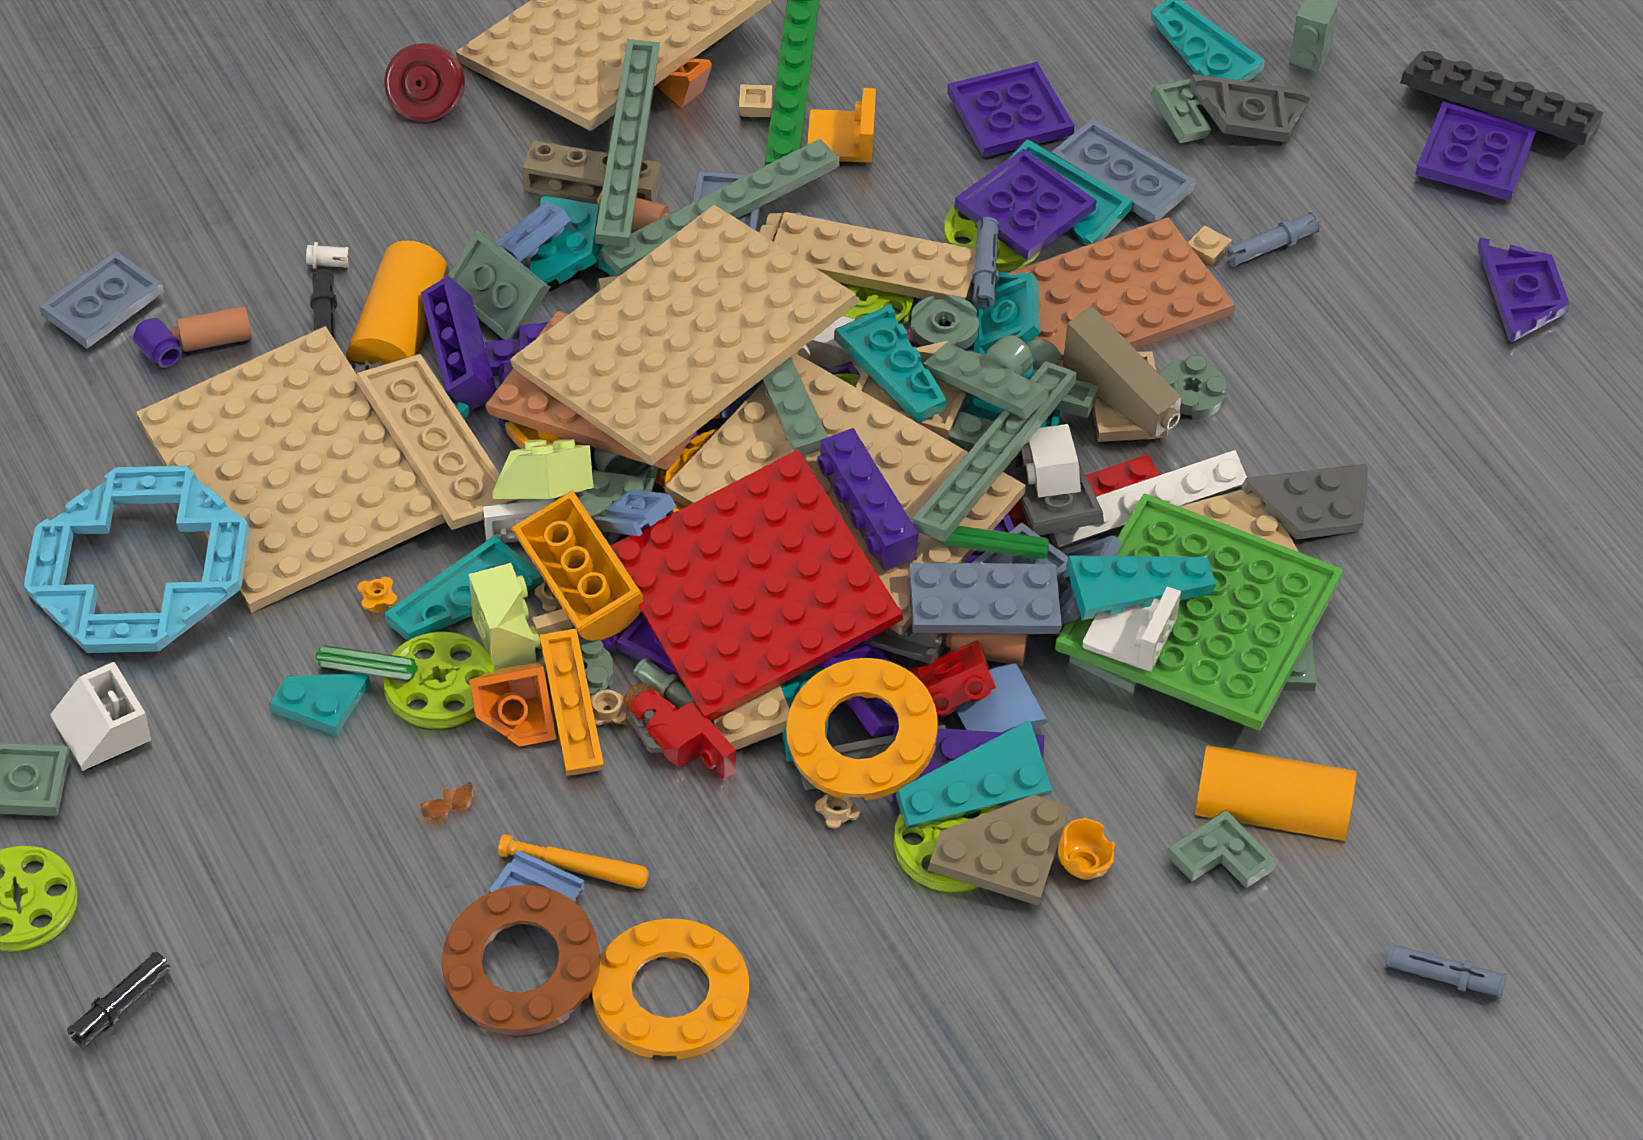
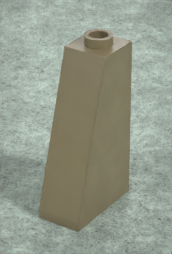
[1063,306,1182,438]

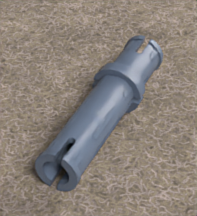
[1225,212,1322,267]
[971,217,999,309]
[1385,943,1507,999]

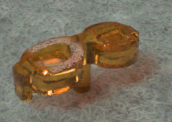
[420,782,474,821]

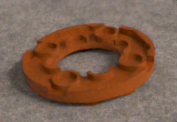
[442,885,600,1036]

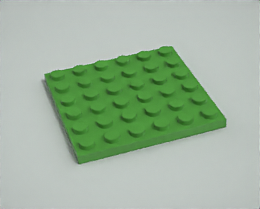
[1055,493,1344,731]

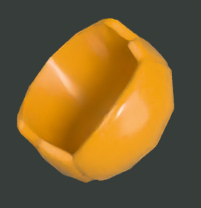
[1057,818,1115,880]

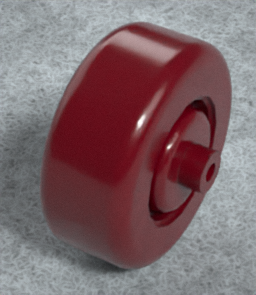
[384,43,465,122]

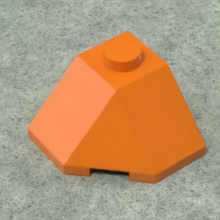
[469,662,556,746]

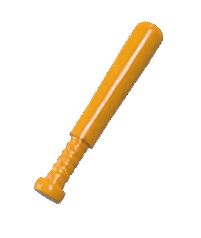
[498,834,649,889]

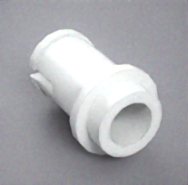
[306,242,349,269]

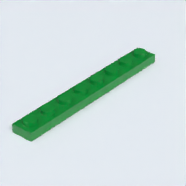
[765,0,820,166]

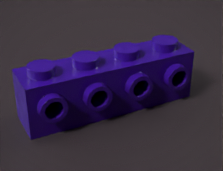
[421,276,497,412]
[817,428,919,572]

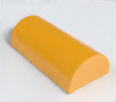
[346,241,449,365]
[511,490,644,641]
[1195,745,1357,841]

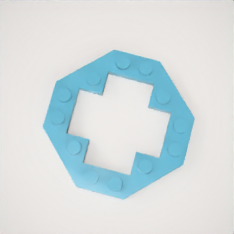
[23,466,250,653]

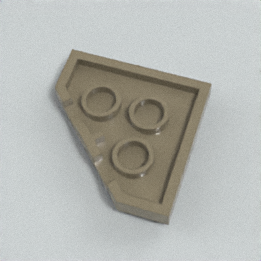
[928,795,1070,906]

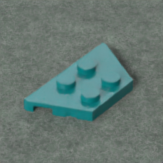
[529,196,600,284]
[972,272,1041,355]

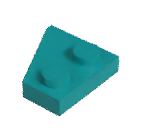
[269,673,370,736]

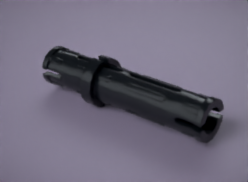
[310,269,337,340]
[67,952,171,1047]

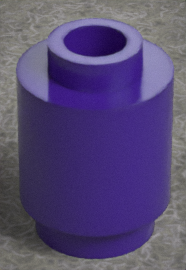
[133,318,182,368]

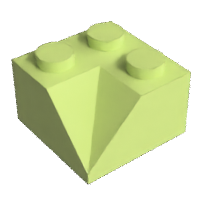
[492,439,594,499]
[469,563,540,671]

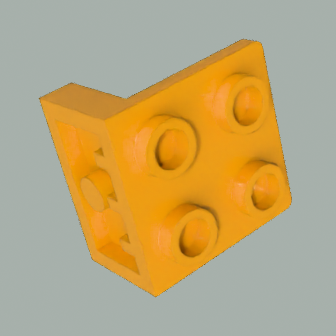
[807,88,876,163]

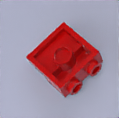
[911,640,996,718]

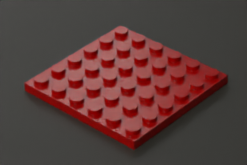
[610,449,903,721]

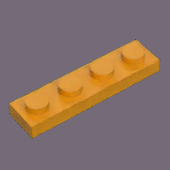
[540,629,604,776]

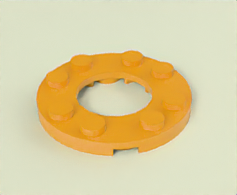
[786,658,938,800]
[592,919,749,1060]

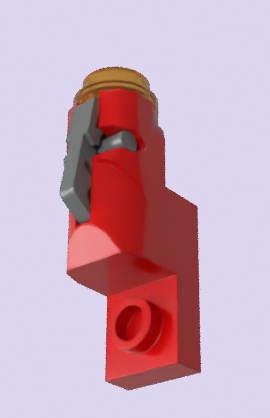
[623,683,736,779]

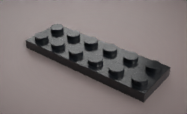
[1400,51,1604,146]

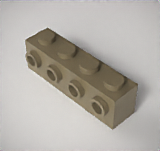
[522,140,662,204]

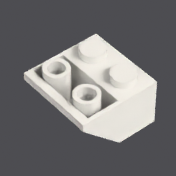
[50,662,151,771]

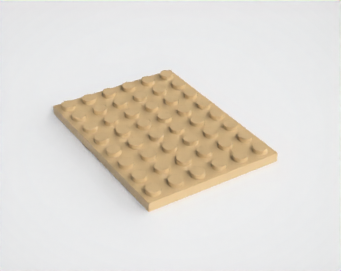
[455,0,772,131]
[510,205,858,465]
[136,326,446,613]
[665,353,1026,635]

